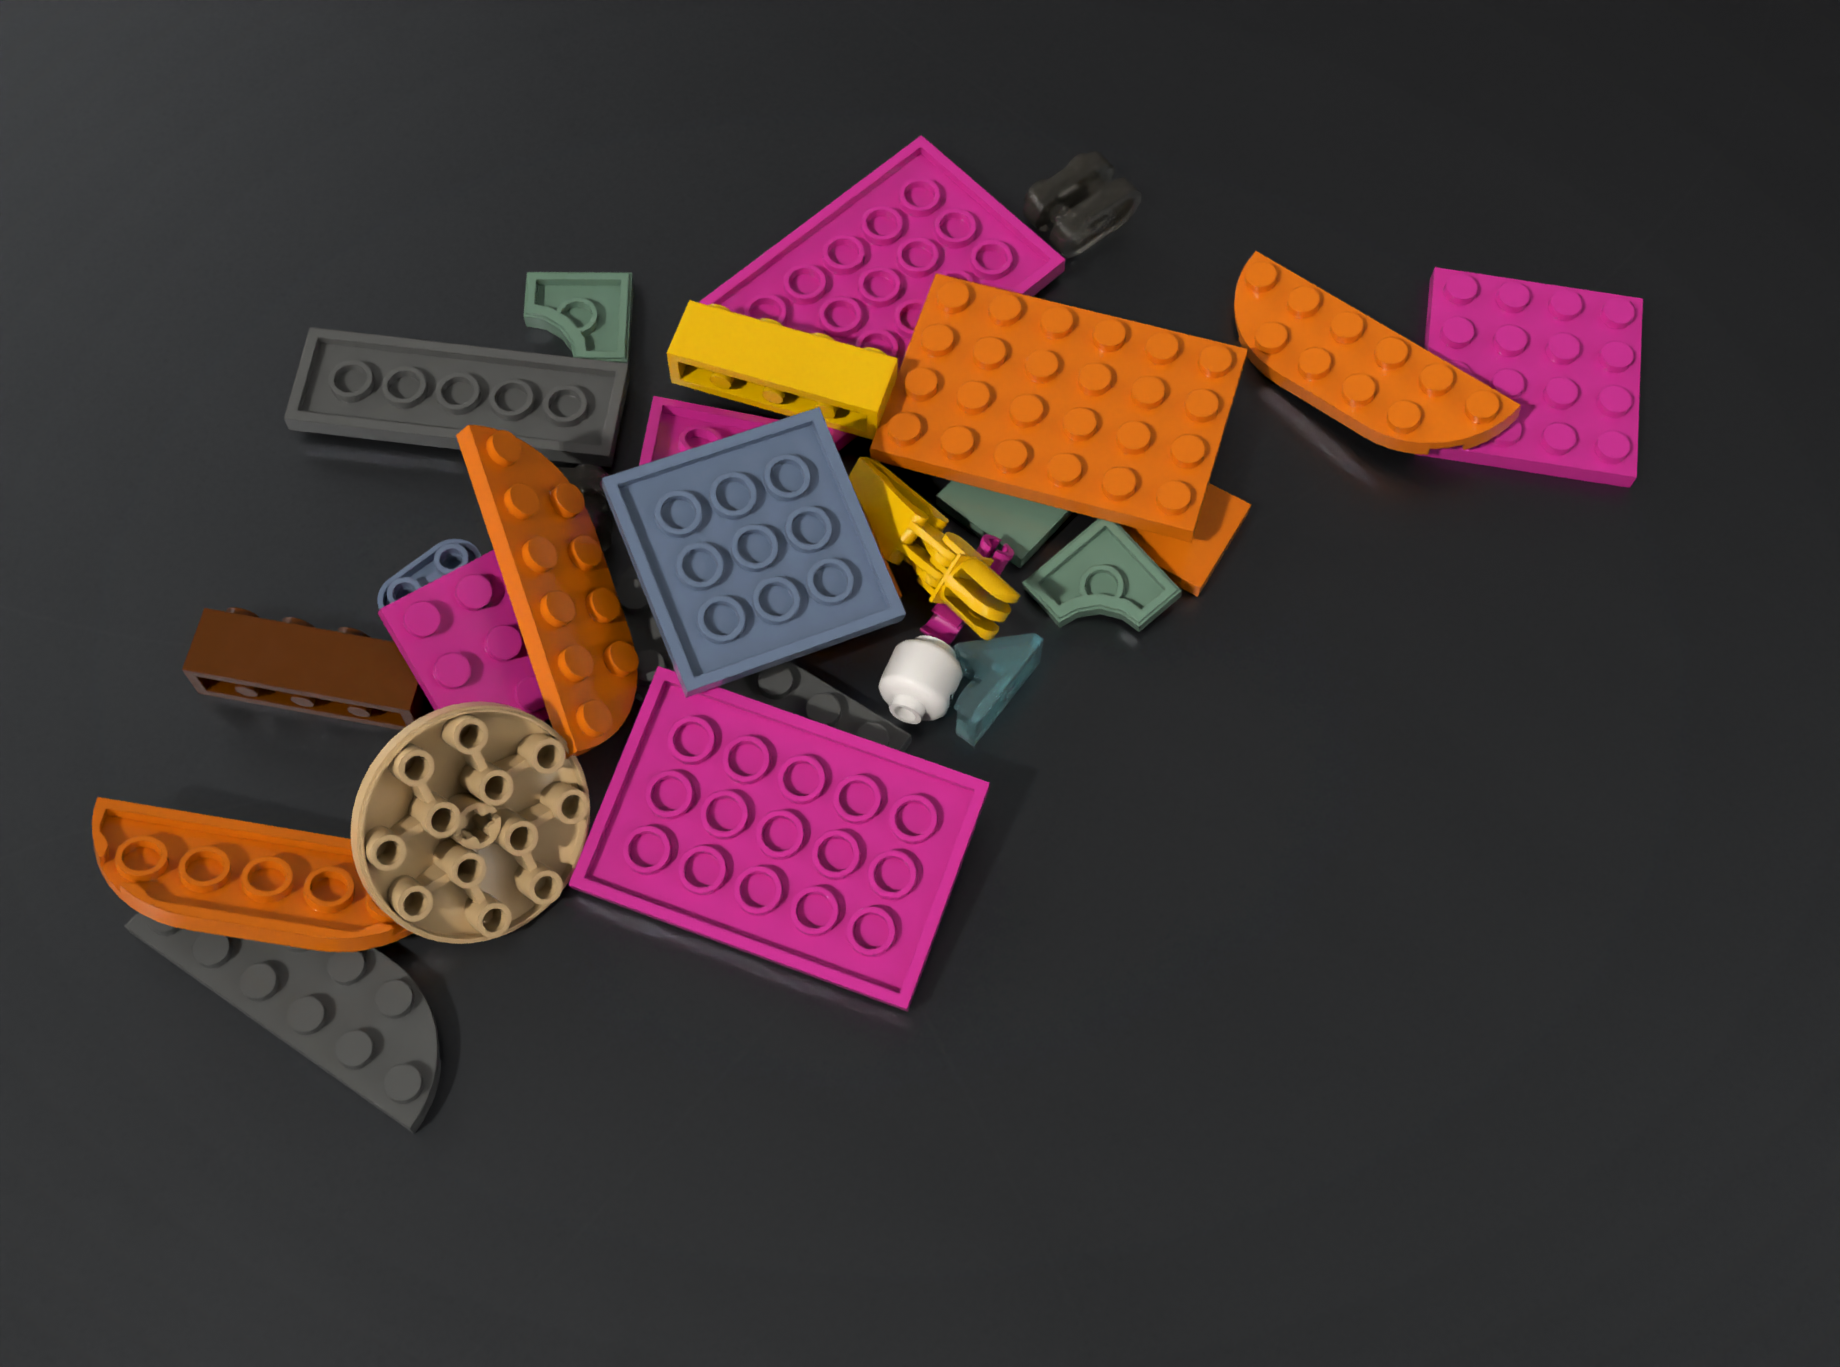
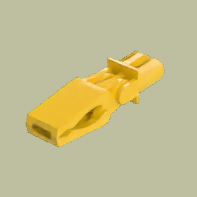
[849,457,1021,641]

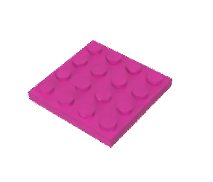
[1415,267,1643,488]

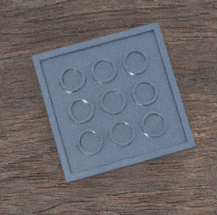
[602,407,906,698]

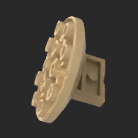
[351,701,590,944]

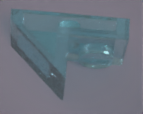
[953,633,1044,746]

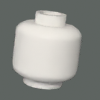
[878,635,963,724]

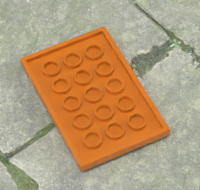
[870,273,1248,542]

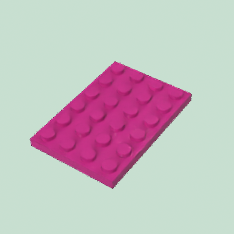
[698,135,1066,452]
[568,666,990,1012]

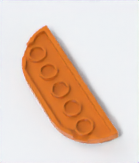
[1234,251,1521,455]
[456,425,639,759]
[92,797,412,952]

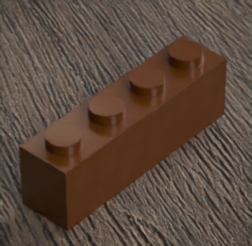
[182,607,430,730]

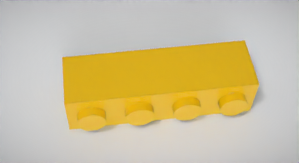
[667,300,898,440]

